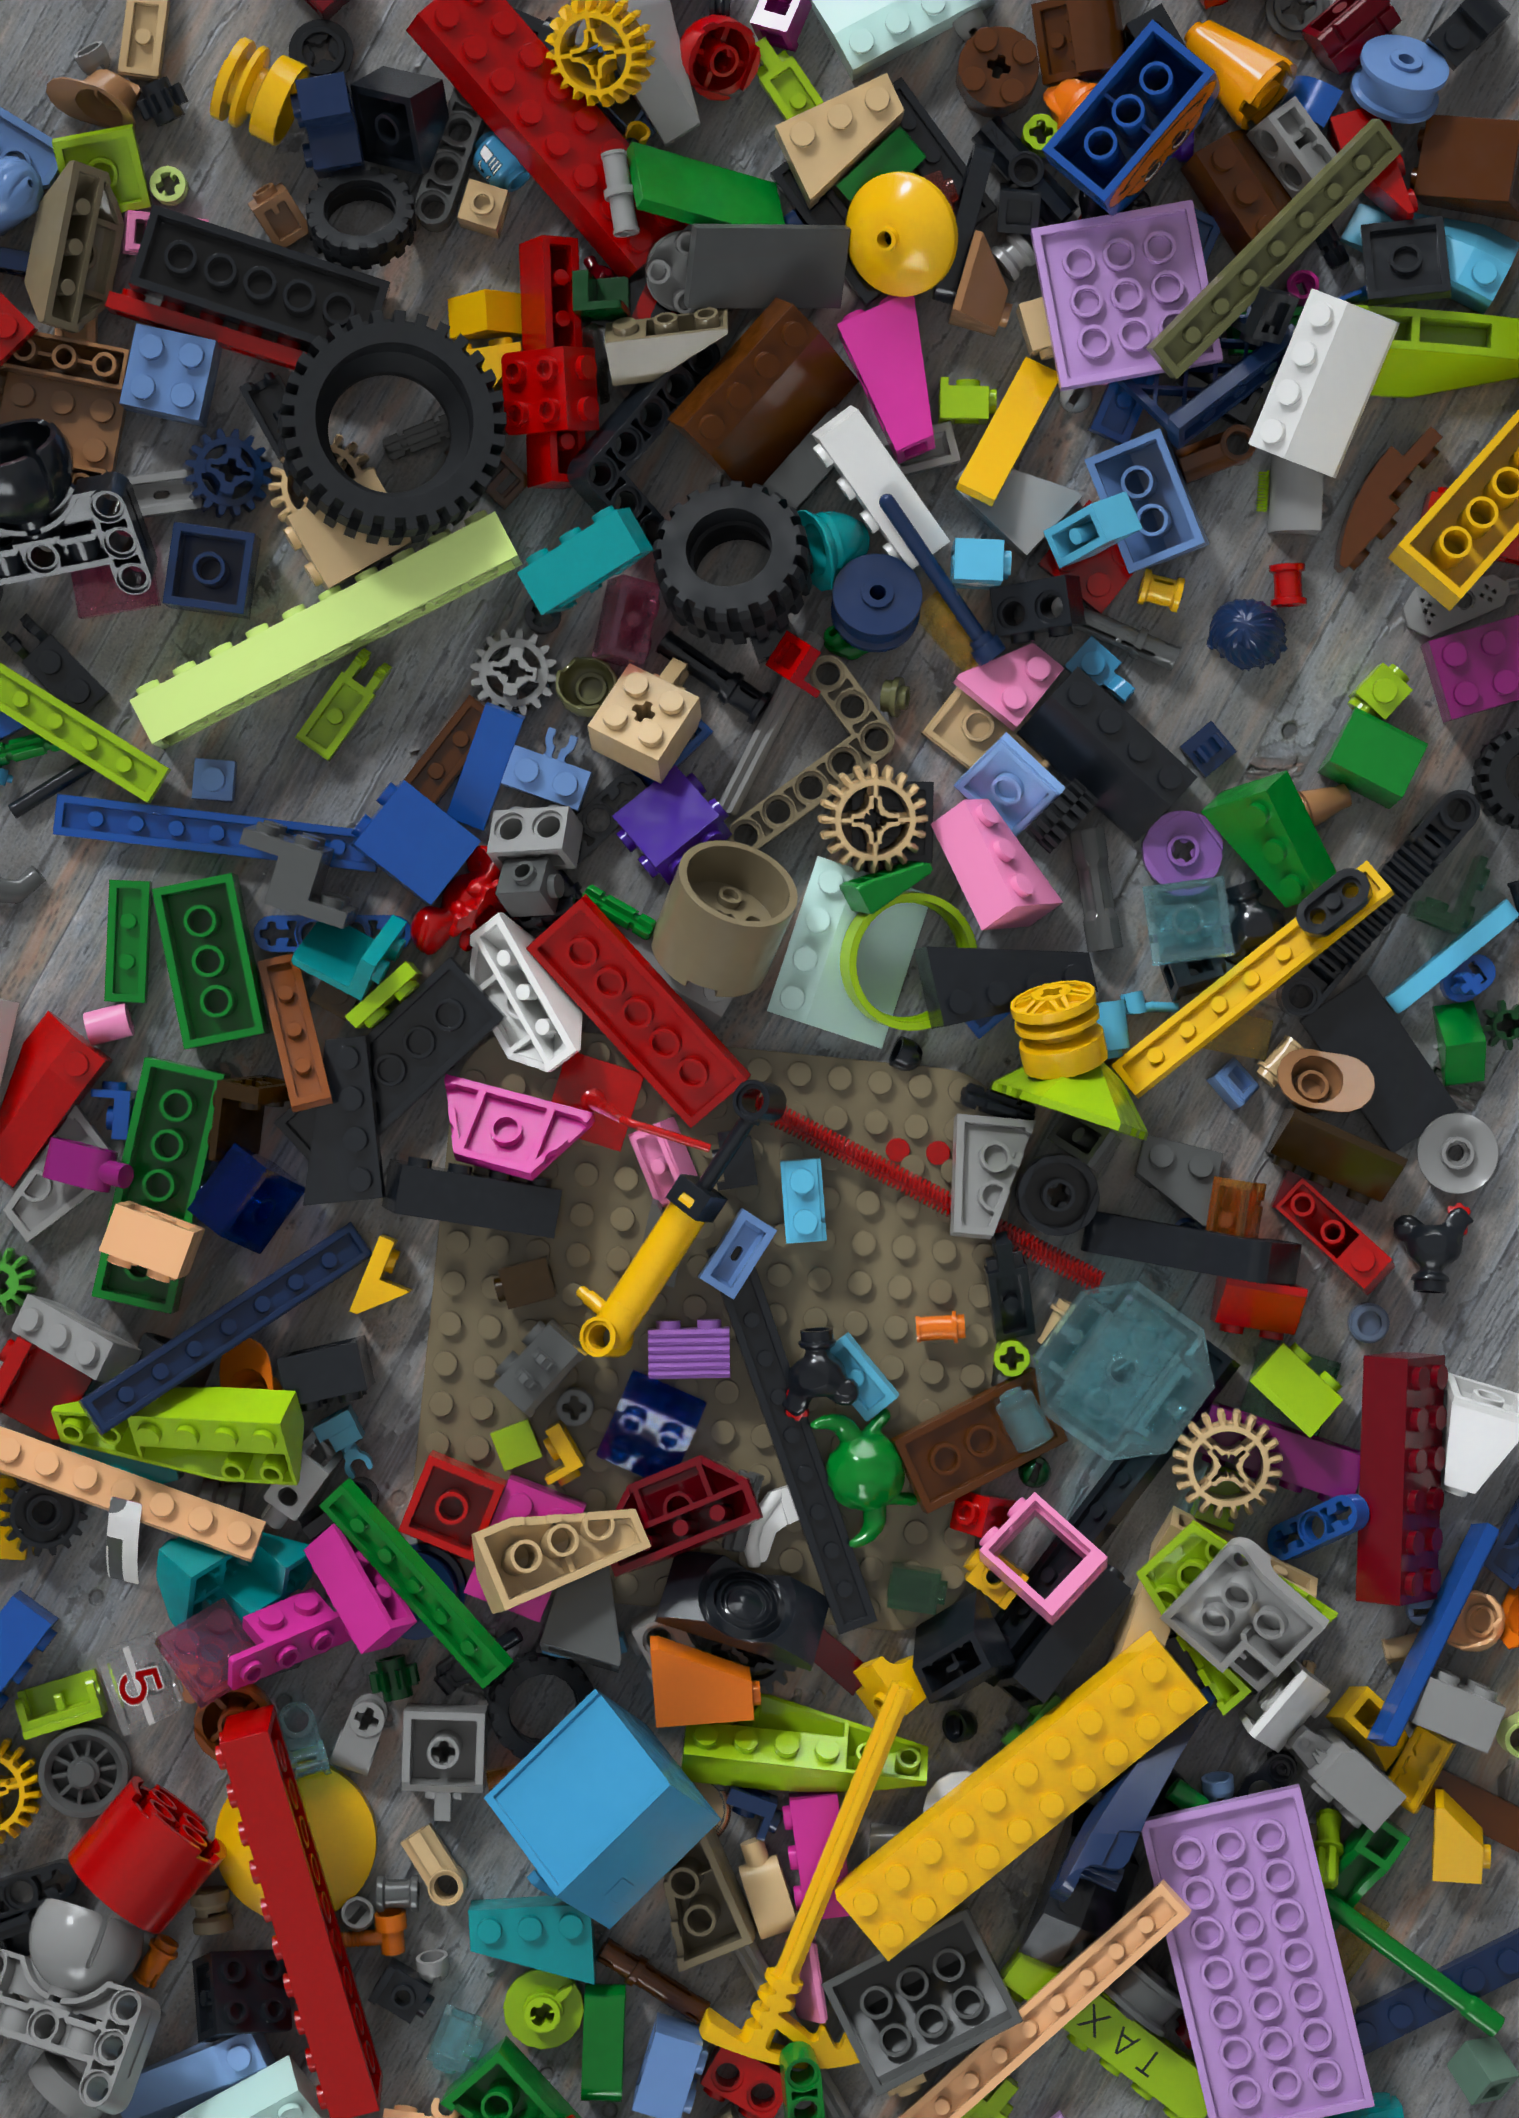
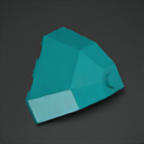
[156,1532,313,1687]

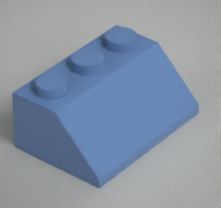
[1084,428,1209,574]

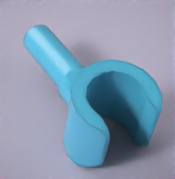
[1120,990,1179,1015]

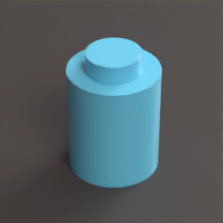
[1096,1000,1130,1059]

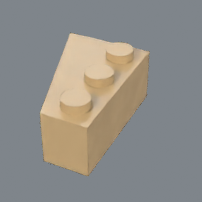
[775,73,904,210]

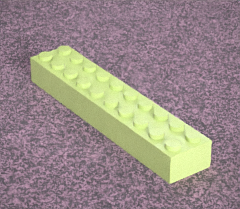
[129,510,523,749]

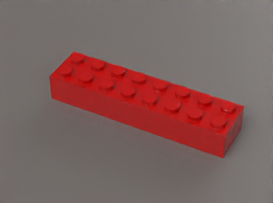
[406,0,689,279]

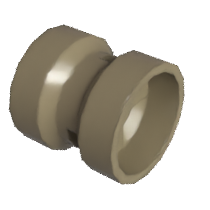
[190,1885,234,1935]

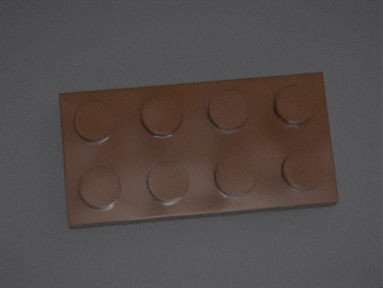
[890,1367,1069,1514]

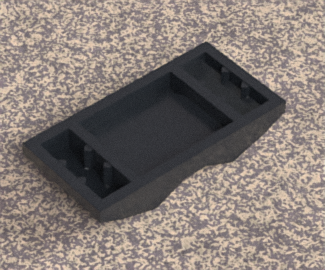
[655,1551,829,1671]

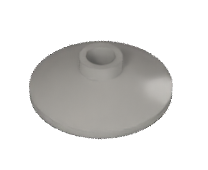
[1417,1113,1499,1194]

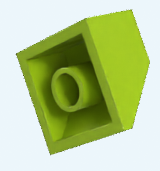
[1249,1341,1343,1438]

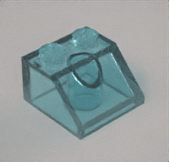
[1142,876,1234,966]

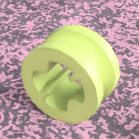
[149,166,189,206]

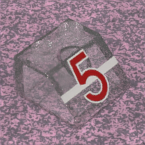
[96,1631,184,1737]

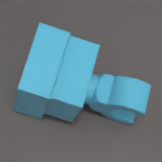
[312,1404,373,1479]

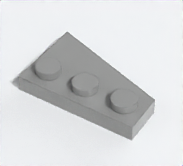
[3,1104,121,1243]

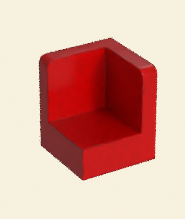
[765,631,821,698]

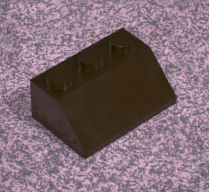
[1265,1107,1408,1206]

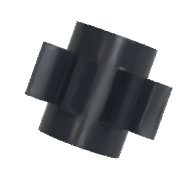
[136,76,188,127]

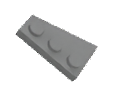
[950,1114,1036,1239]

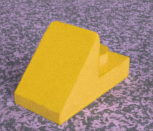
[349,1234,413,1314]

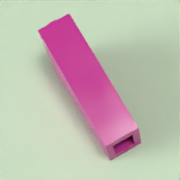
[837,295,935,464]

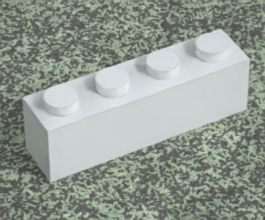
[811,405,950,569]

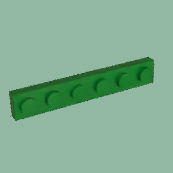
[319,1477,514,1689]

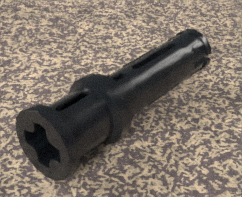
[655,630,773,725]

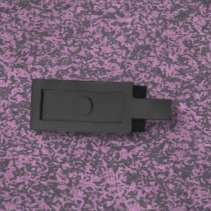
[984,1231,1036,1342]

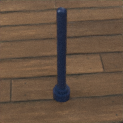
[879,494,1006,666]

